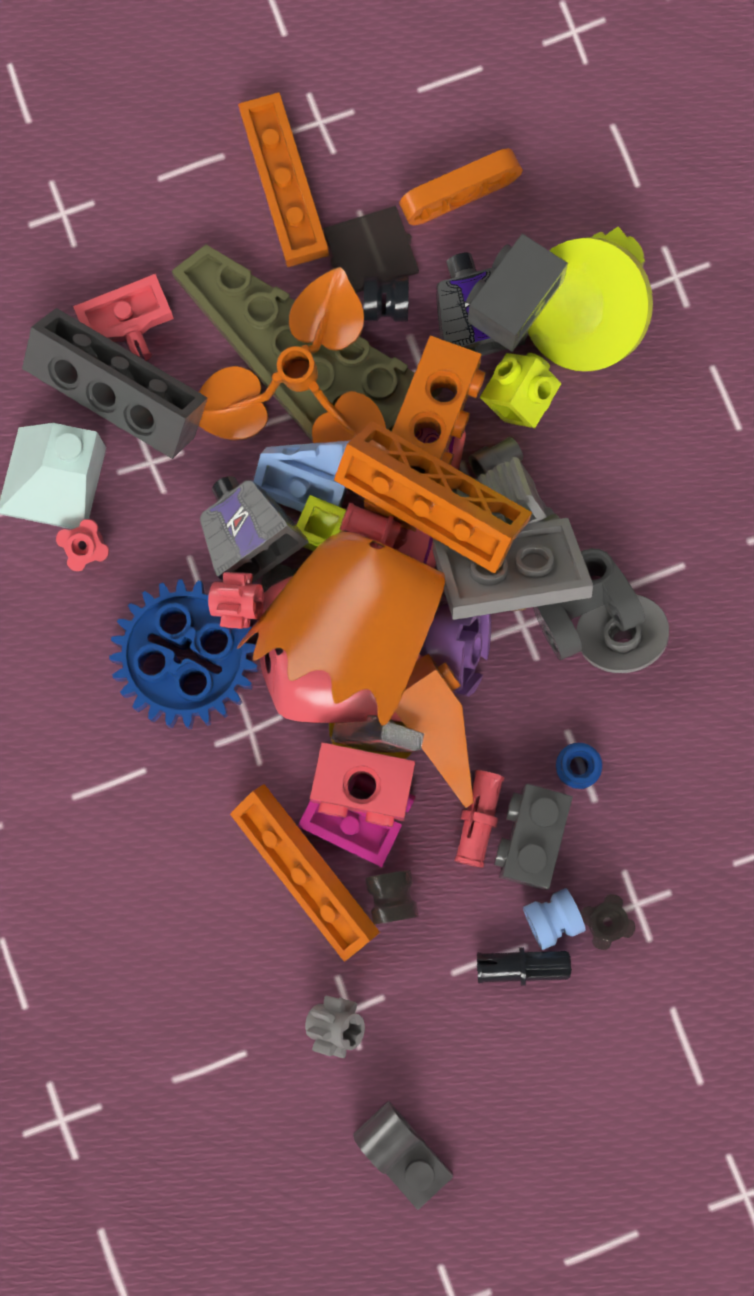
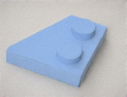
[254,441,349,512]

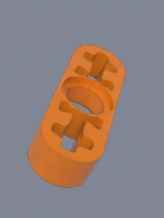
[399,148,523,226]

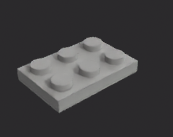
[433,518,593,620]

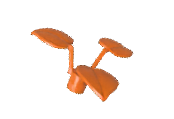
[199,268,387,450]

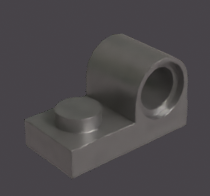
[353,1101,453,1210]

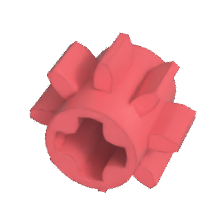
[208,572,265,629]

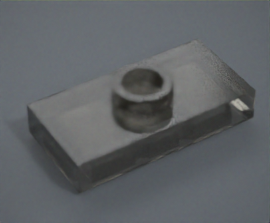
[331,715,424,753]

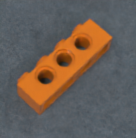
[364,335,486,532]

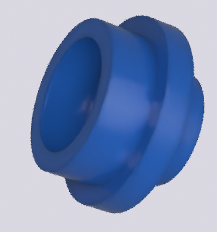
[555,742,602,789]

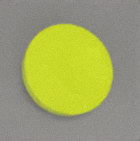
[528,237,653,371]

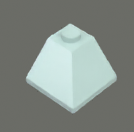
[0,423,106,529]

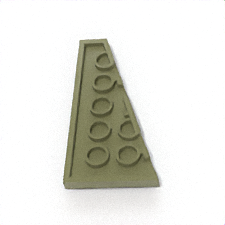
[172,244,442,442]

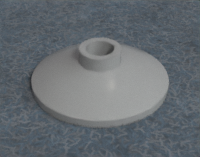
[576,594,669,673]

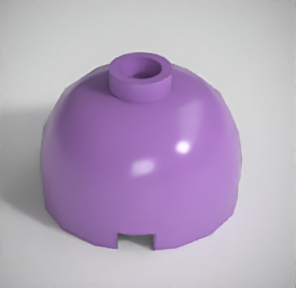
[419,603,491,697]

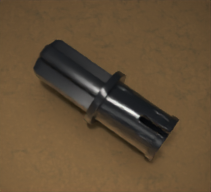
[477,947,572,986]

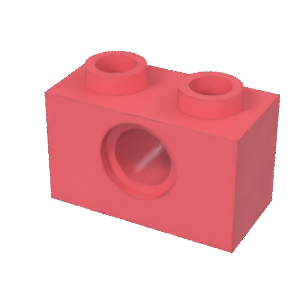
[310,742,415,827]

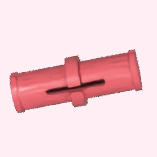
[454,770,505,868]

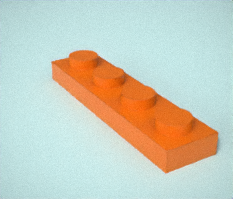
[238,92,329,268]
[230,784,381,962]

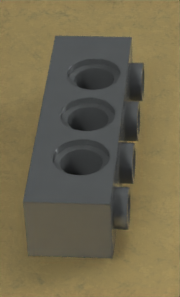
[22,308,208,459]

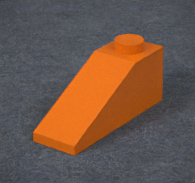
[395,653,473,808]

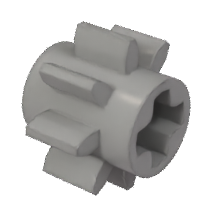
[305,995,365,1058]

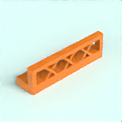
[334,421,533,574]

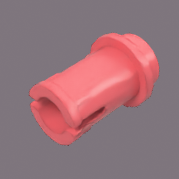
[340,503,401,549]

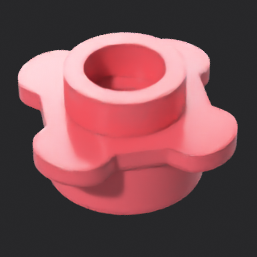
[56,519,109,571]

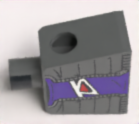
[436,252,528,356]
[200,476,309,583]

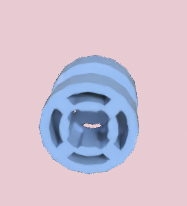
[523,888,586,950]

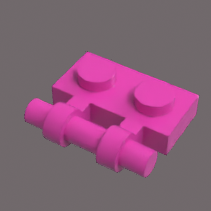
[298,774,416,868]

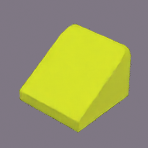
[296,495,346,551]

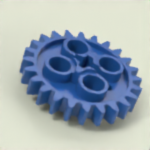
[109,579,259,729]

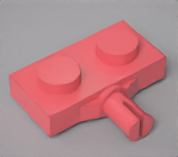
[73,274,174,361]

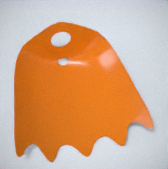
[237,531,445,726]

